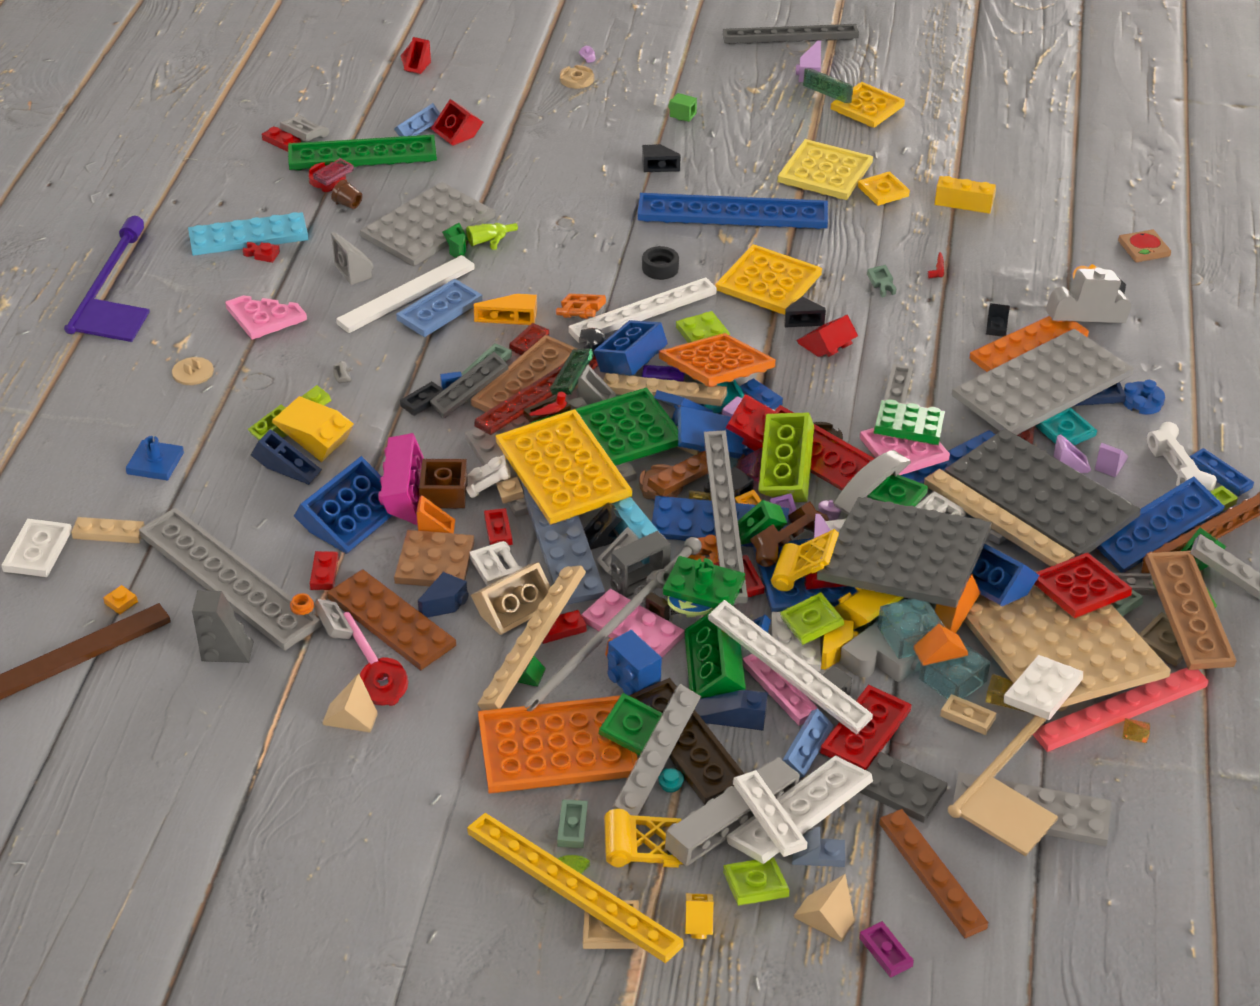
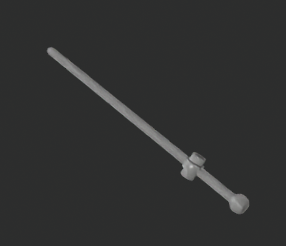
[525,537,702,712]

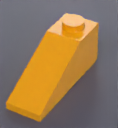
[474,294,537,325]

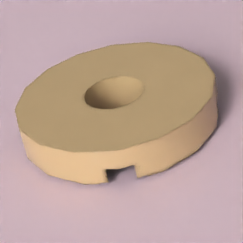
[560,65,594,89]

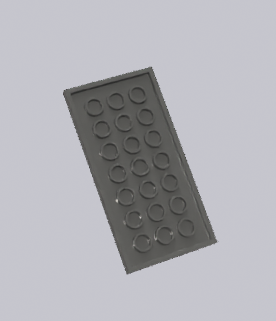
[945,428,1141,557]

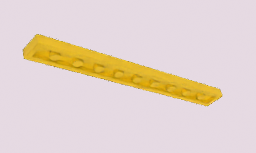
[467,813,684,964]

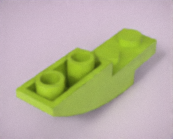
[248,385,332,440]

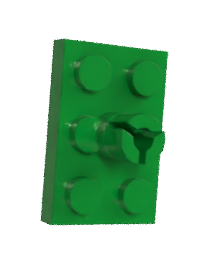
[663,556,745,608]

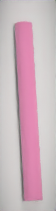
[343,612,387,681]

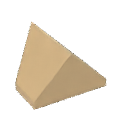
[323,673,378,733]
[794,874,854,942]

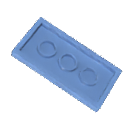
[396,279,483,337]

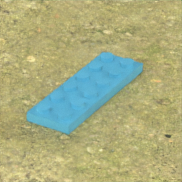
[188,212,308,256]

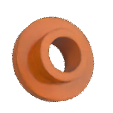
[290,593,314,615]

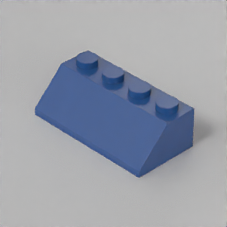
[971,544,1039,606]

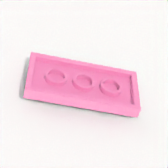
[581,589,685,657]

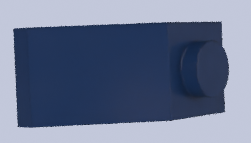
[418,572,469,618]

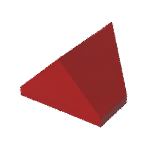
[400,37,431,74]

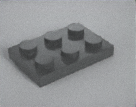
[860,752,948,823]

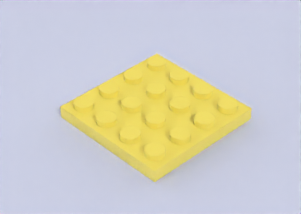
[777,139,873,200]

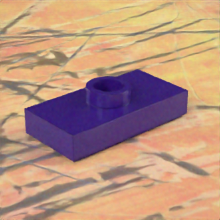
[642,365,685,382]

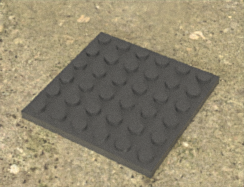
[817,497,992,608]

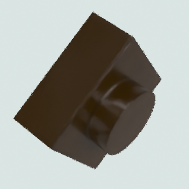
[645,592,670,621]

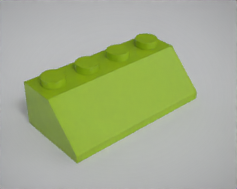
[758,412,814,503]

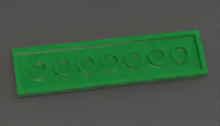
[288,134,437,170]

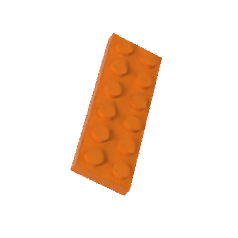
[969,316,1089,372]

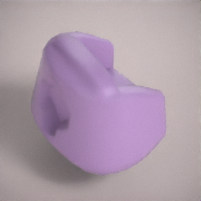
[579,46,596,63]
[818,500,842,520]

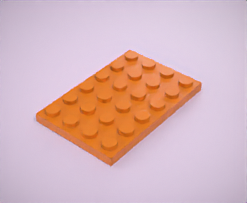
[478,695,638,794]

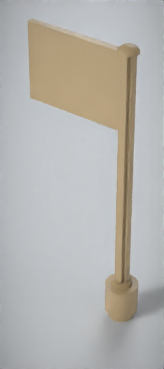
[948,705,1069,856]

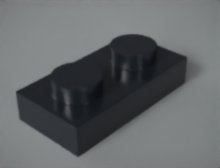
[400,381,444,416]

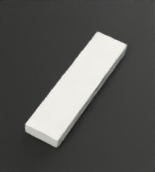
[733,770,807,857]

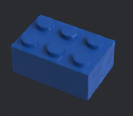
[594,320,668,376]

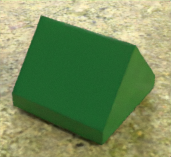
[449,234,466,258]
[517,656,546,687]

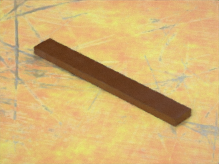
[0,603,171,700]

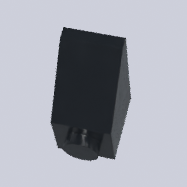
[642,144,681,173]

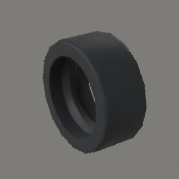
[642,246,679,280]

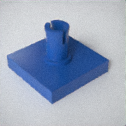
[654,390,713,426]
[126,436,184,481]

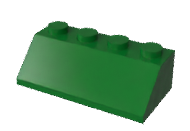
[685,608,746,699]

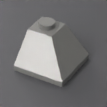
[331,232,373,285]

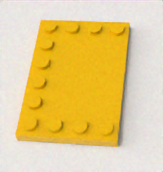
[495,409,632,525]

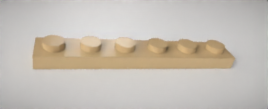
[603,373,727,406]

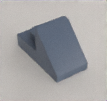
[792,826,845,867]

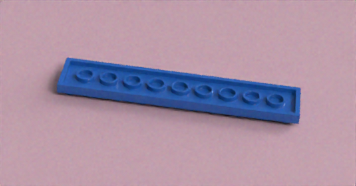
[638,193,828,229]

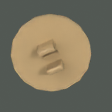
[172,357,214,385]

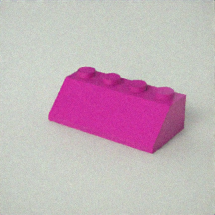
[378,433,424,525]

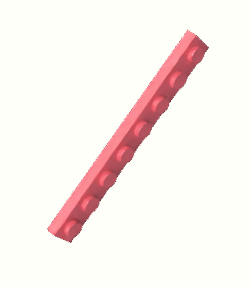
[1033,667,1209,752]

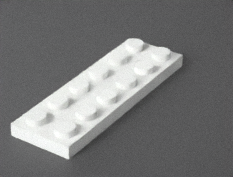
[726,756,873,864]

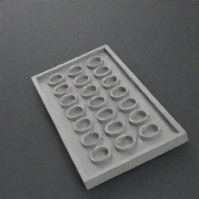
[952,329,1134,435]

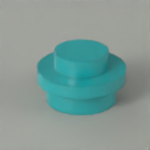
[658,768,684,793]

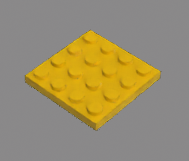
[716,244,822,315]

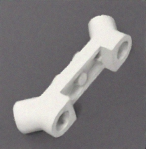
[1147,422,1217,491]

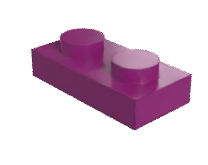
[859,921,914,978]

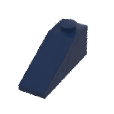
[251,429,322,485]
[695,690,768,731]

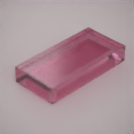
[313,158,354,186]

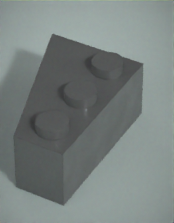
[192,590,254,663]

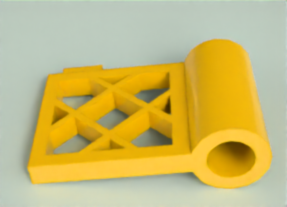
[771,529,839,591]
[604,809,683,868]

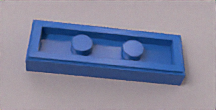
[1189,448,1254,497]

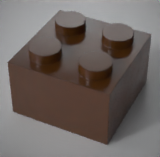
[419,459,468,509]

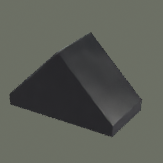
[784,296,826,328]

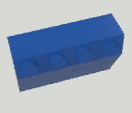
[294,456,393,554]

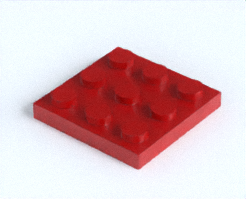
[1034,552,1132,618]

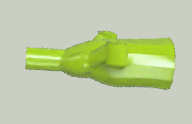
[466,223,518,250]

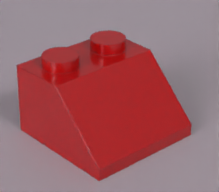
[431,99,484,146]
[796,314,858,357]

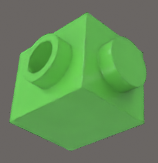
[668,93,697,122]

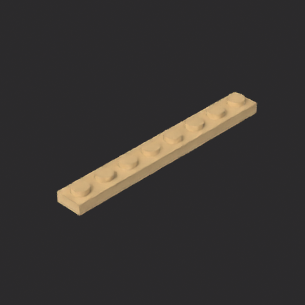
[924,469,1075,567]
[477,566,586,711]

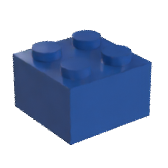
[607,630,662,695]

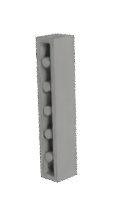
[665,757,800,867]

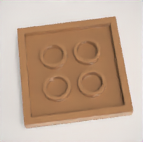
[394,530,475,587]

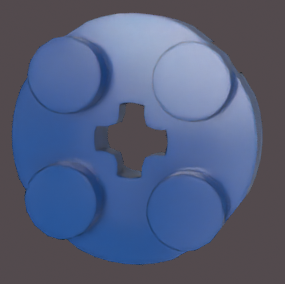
[1123,379,1165,415]

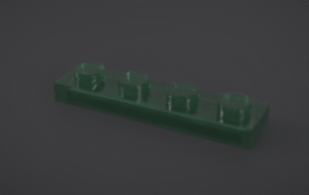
[803,68,853,103]

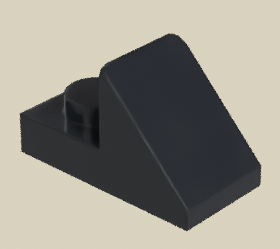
[986,303,1010,337]
[583,502,623,550]

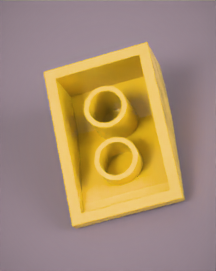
[272,396,354,462]

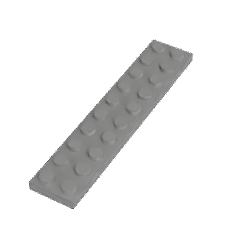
[139,508,321,651]

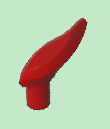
[928,252,944,279]
[529,392,567,416]

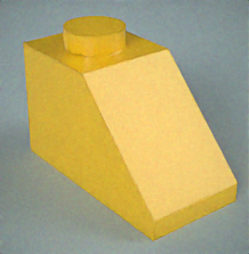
[821,620,858,670]
[685,893,714,939]

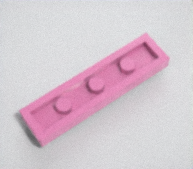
[742,654,817,726]

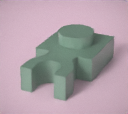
[867,265,897,297]

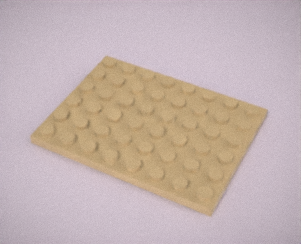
[964,569,1170,708]

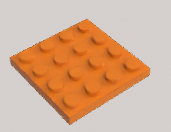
[659,333,776,387]

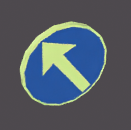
[667,596,713,617]

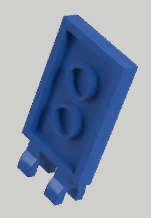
[678,406,754,459]

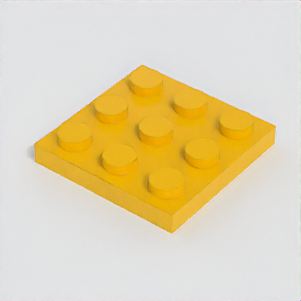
[830,82,905,128]

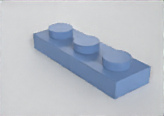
[394,103,440,137]
[783,708,834,778]

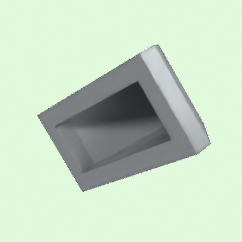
[578,365,616,404]

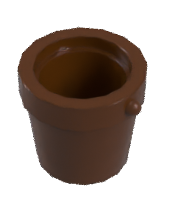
[331,179,363,209]

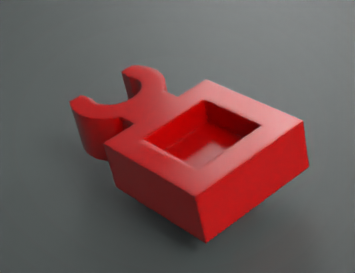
[243,242,280,263]

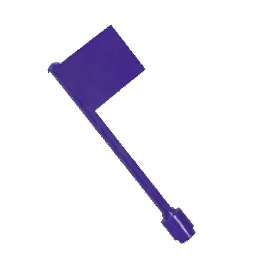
[64,216,150,342]

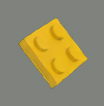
[858,171,910,206]

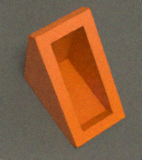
[417,496,455,534]
[913,624,968,666]

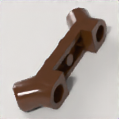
[750,501,829,567]

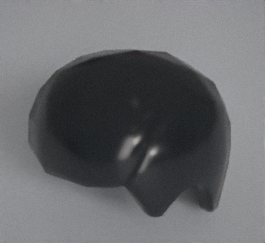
[580,328,606,359]

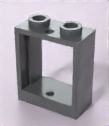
[610,530,671,598]

